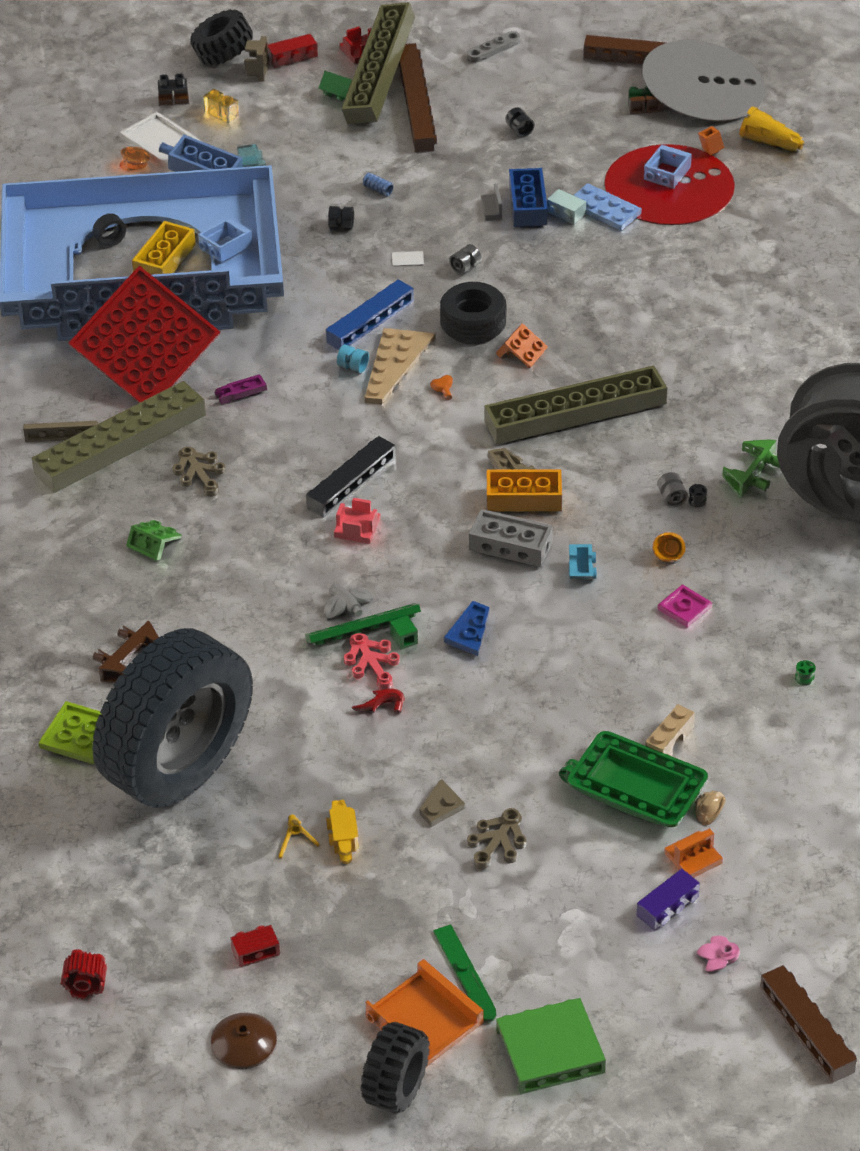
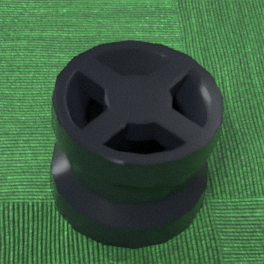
[688,484,707,507]

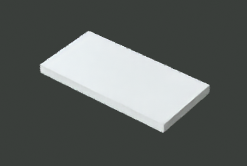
[120,112,203,172]

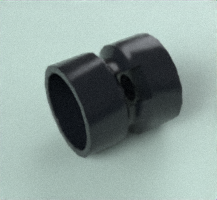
[505,107,535,137]
[328,206,354,229]

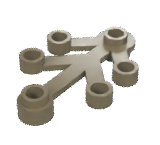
[173,446,225,497]
[467,808,526,870]

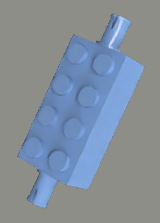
[159,135,243,172]

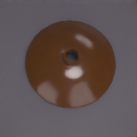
[211,1012,277,1069]

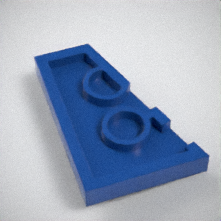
[444,601,490,656]

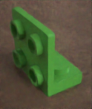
[126,520,182,560]

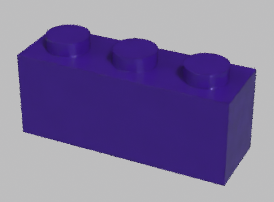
[636,869,700,931]

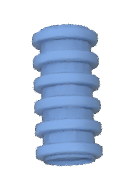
[363,173,394,196]

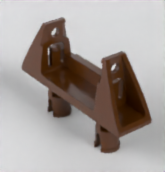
[93,621,159,683]

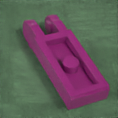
[214,374,267,405]

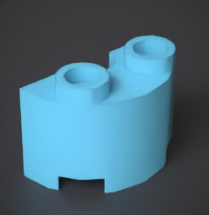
[569,544,597,579]

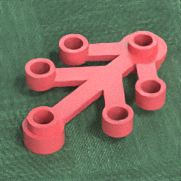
[344,633,400,690]

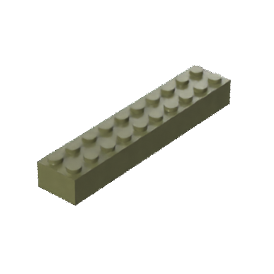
[342,2,415,124]
[484,365,667,445]
[32,381,206,493]

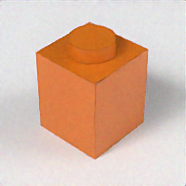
[698,126,725,155]

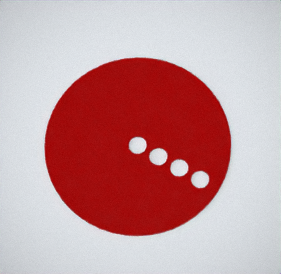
[605,144,735,225]

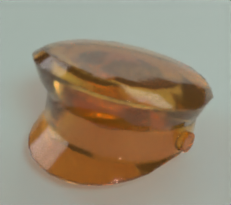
[120,146,150,171]

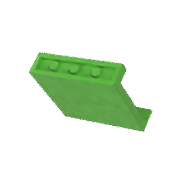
[496,998,606,1095]

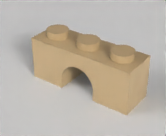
[645,704,695,756]

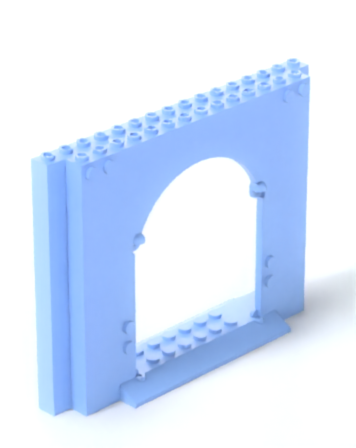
[0,165,284,341]

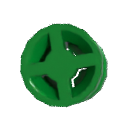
[795,660,816,686]
[559,759,583,784]

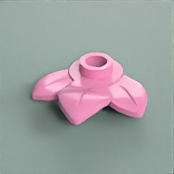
[697,936,740,972]

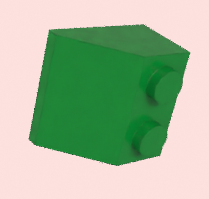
[318,71,352,102]

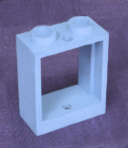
[644,145,692,189]
[198,217,253,262]

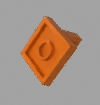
[664,828,723,878]

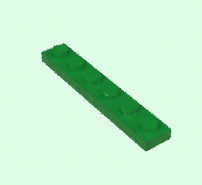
[305,603,421,645]

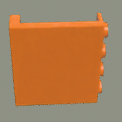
[365,959,484,1067]

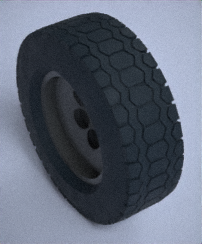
[93,628,253,808]

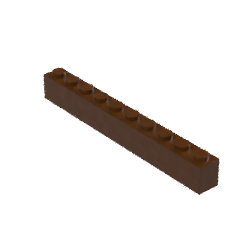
[399,43,437,153]

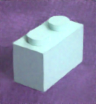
[547,189,586,225]

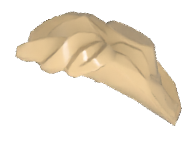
[695,791,726,825]

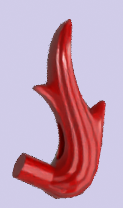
[351,689,405,713]

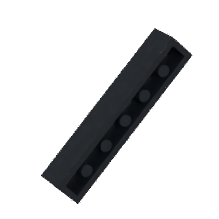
[306,436,396,518]

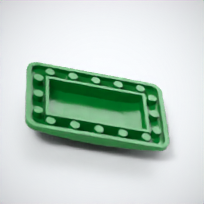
[568,731,708,827]

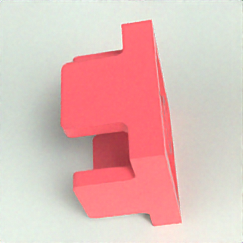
[334,498,381,544]

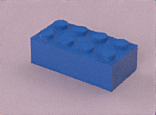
[509,168,548,227]

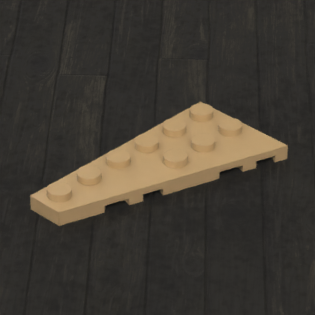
[365,328,436,405]

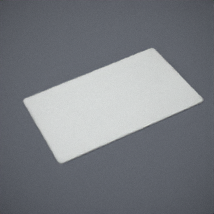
[392,251,424,266]

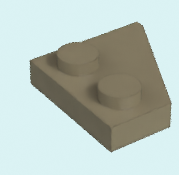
[487,448,535,470]

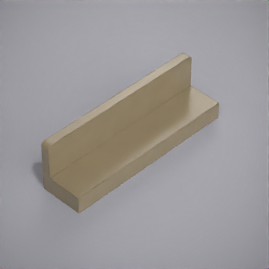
[23,421,98,442]

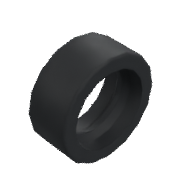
[92,213,127,247]

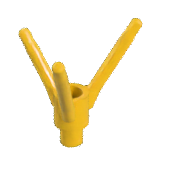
[278,814,320,859]

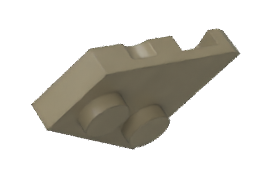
[420,779,465,827]

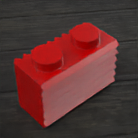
[230,925,280,968]

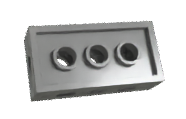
[469,509,553,567]

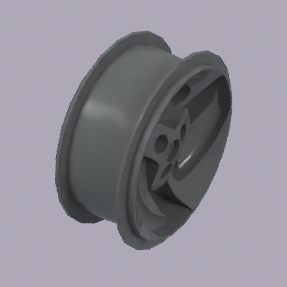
[777,363,860,524]

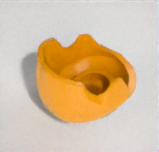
[652,532,685,563]

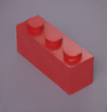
[268,33,318,68]

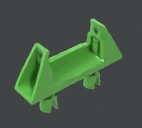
[722,440,780,497]

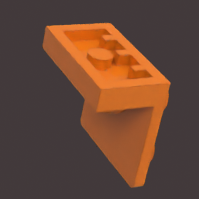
[495,323,548,368]

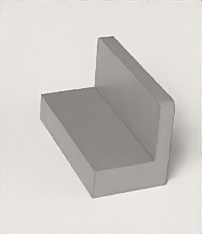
[481,183,502,221]

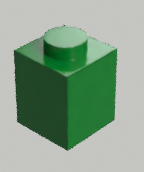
[390,615,418,650]

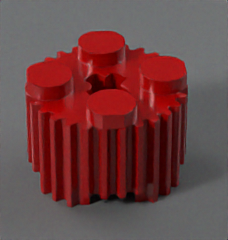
[60,949,107,1000]

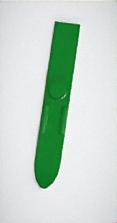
[433,924,496,1022]

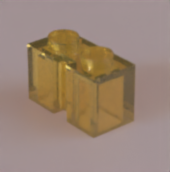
[203,89,239,124]

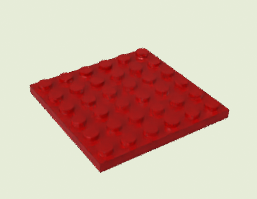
[68,265,221,403]

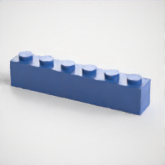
[326,279,414,350]

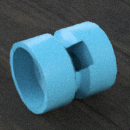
[336,344,369,373]

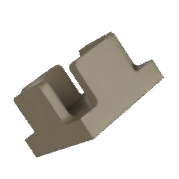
[244,36,269,81]

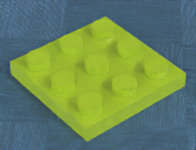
[39,701,101,764]

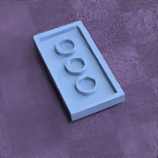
[573,183,642,231]

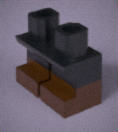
[158,73,189,106]

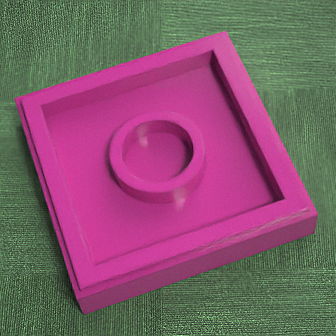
[658,584,712,628]

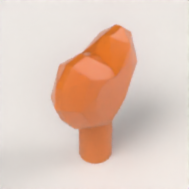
[430,375,453,400]

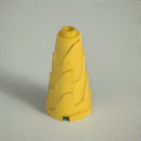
[739,106,805,152]

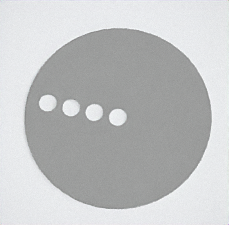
[642,40,765,121]

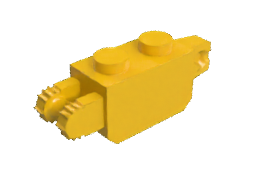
[326,800,359,864]

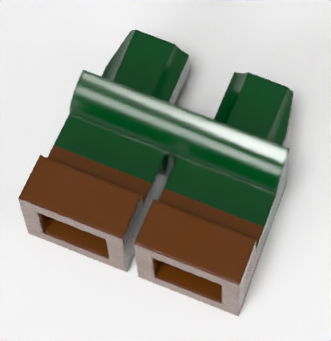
[628,86,661,114]

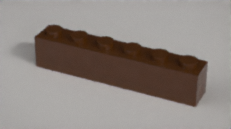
[583,35,666,65]
[760,965,857,1083]

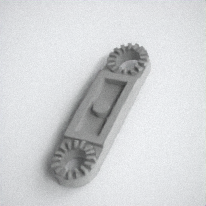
[467,31,521,62]

